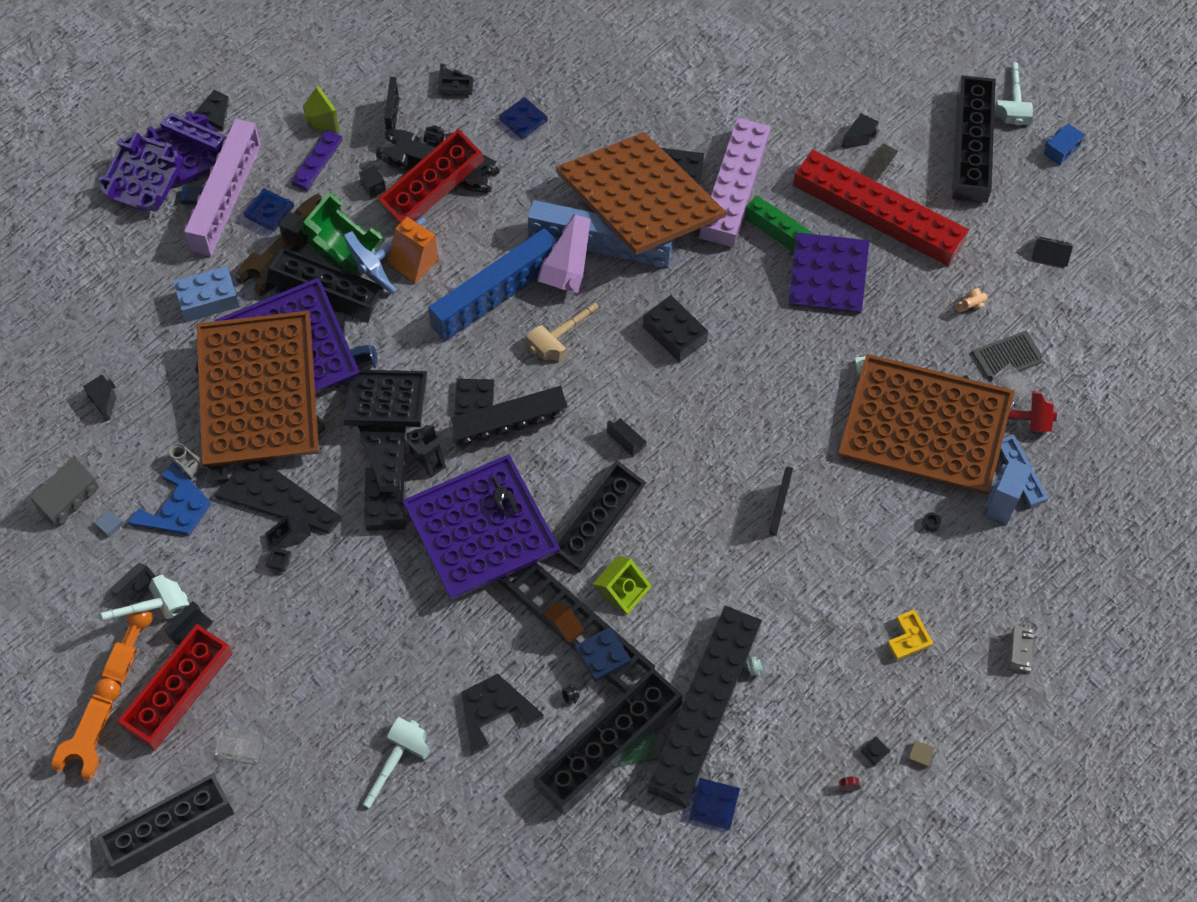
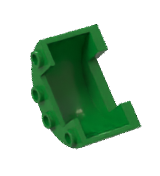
[302,192,385,272]

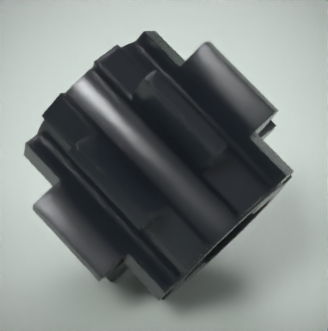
[423,125,445,147]

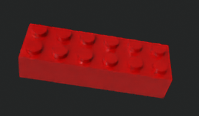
[378,129,485,224]
[118,624,233,751]

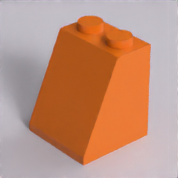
[387,217,438,284]

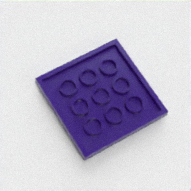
[788,232,870,313]

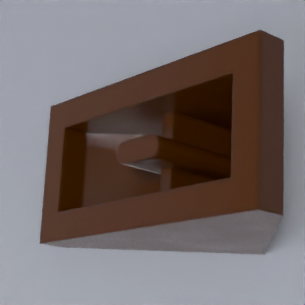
[543,601,585,644]

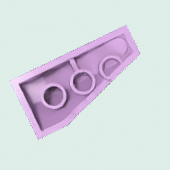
[537,214,591,293]

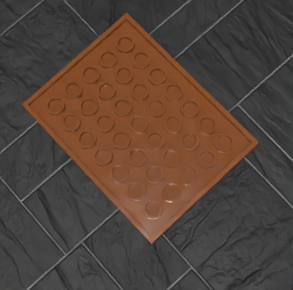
[556,132,726,255]
[196,311,319,467]
[838,354,1015,495]

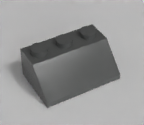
[30,456,99,528]

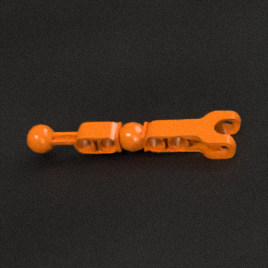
[51,610,153,782]

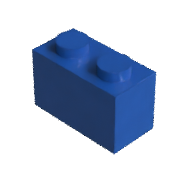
[1044,123,1085,166]

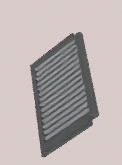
[971,330,1043,381]

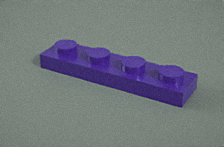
[160,113,227,153]
[291,130,343,191]

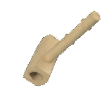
[526,302,599,362]

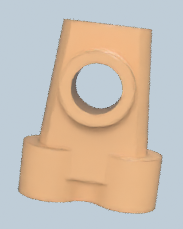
[956,288,988,312]

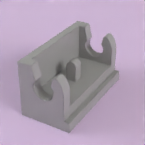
[1007,625,1034,673]

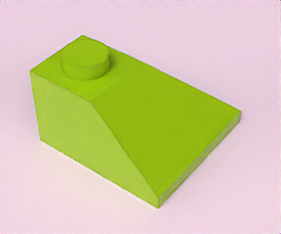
[302,86,340,133]

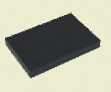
[384,77,399,137]
[769,466,793,536]

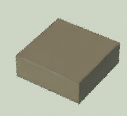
[908,740,935,768]

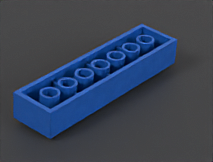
[428,228,558,341]

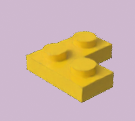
[887,609,934,661]

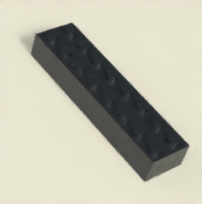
[952,75,996,203]
[533,668,682,816]

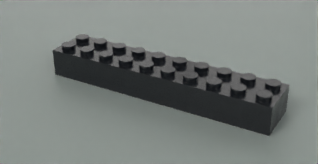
[647,605,762,808]

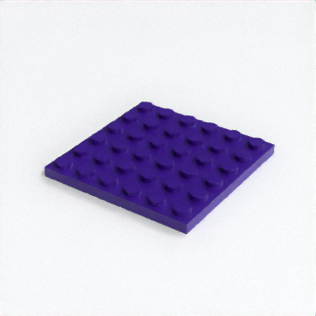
[215,278,361,394]
[402,454,560,600]

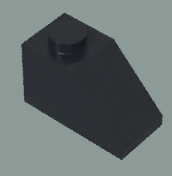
[842,113,880,148]
[83,374,116,421]
[265,515,311,551]

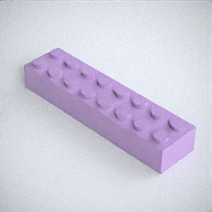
[699,117,771,248]
[184,119,261,257]

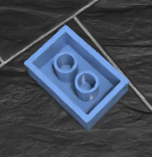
[173,266,240,322]
[984,458,1033,525]

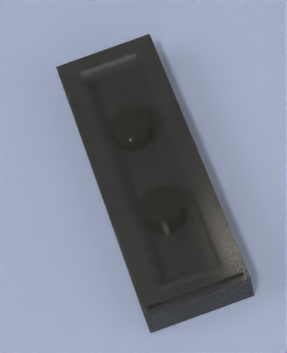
[860,143,898,182]

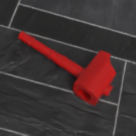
[1008,391,1057,432]

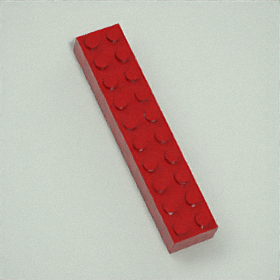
[793,149,969,267]

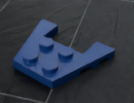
[129,462,211,536]

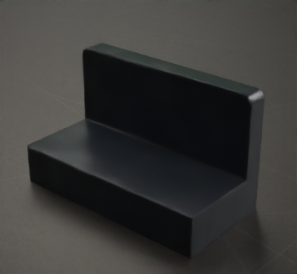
[1032,235,1073,267]
[607,418,647,457]
[110,563,156,606]
[164,601,213,646]

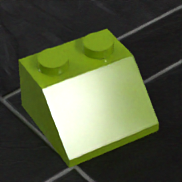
[593,556,652,615]

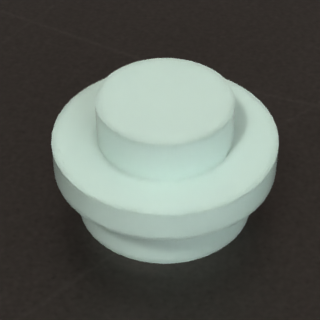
[747,656,763,677]

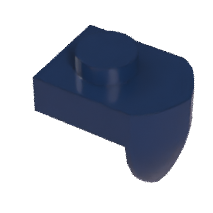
[350,345,377,368]

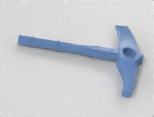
[344,217,426,294]

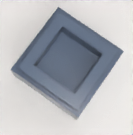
[94,510,123,537]

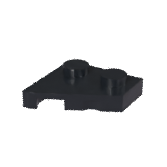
[438,64,474,95]
[194,90,230,131]

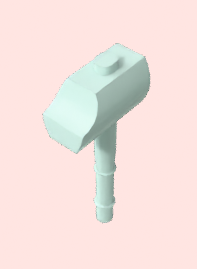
[994,62,1033,125]
[99,575,189,621]
[362,717,430,809]

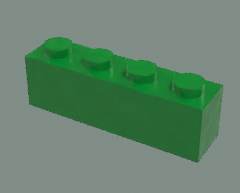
[745,195,814,252]

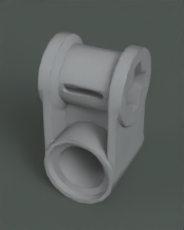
[169,443,205,480]

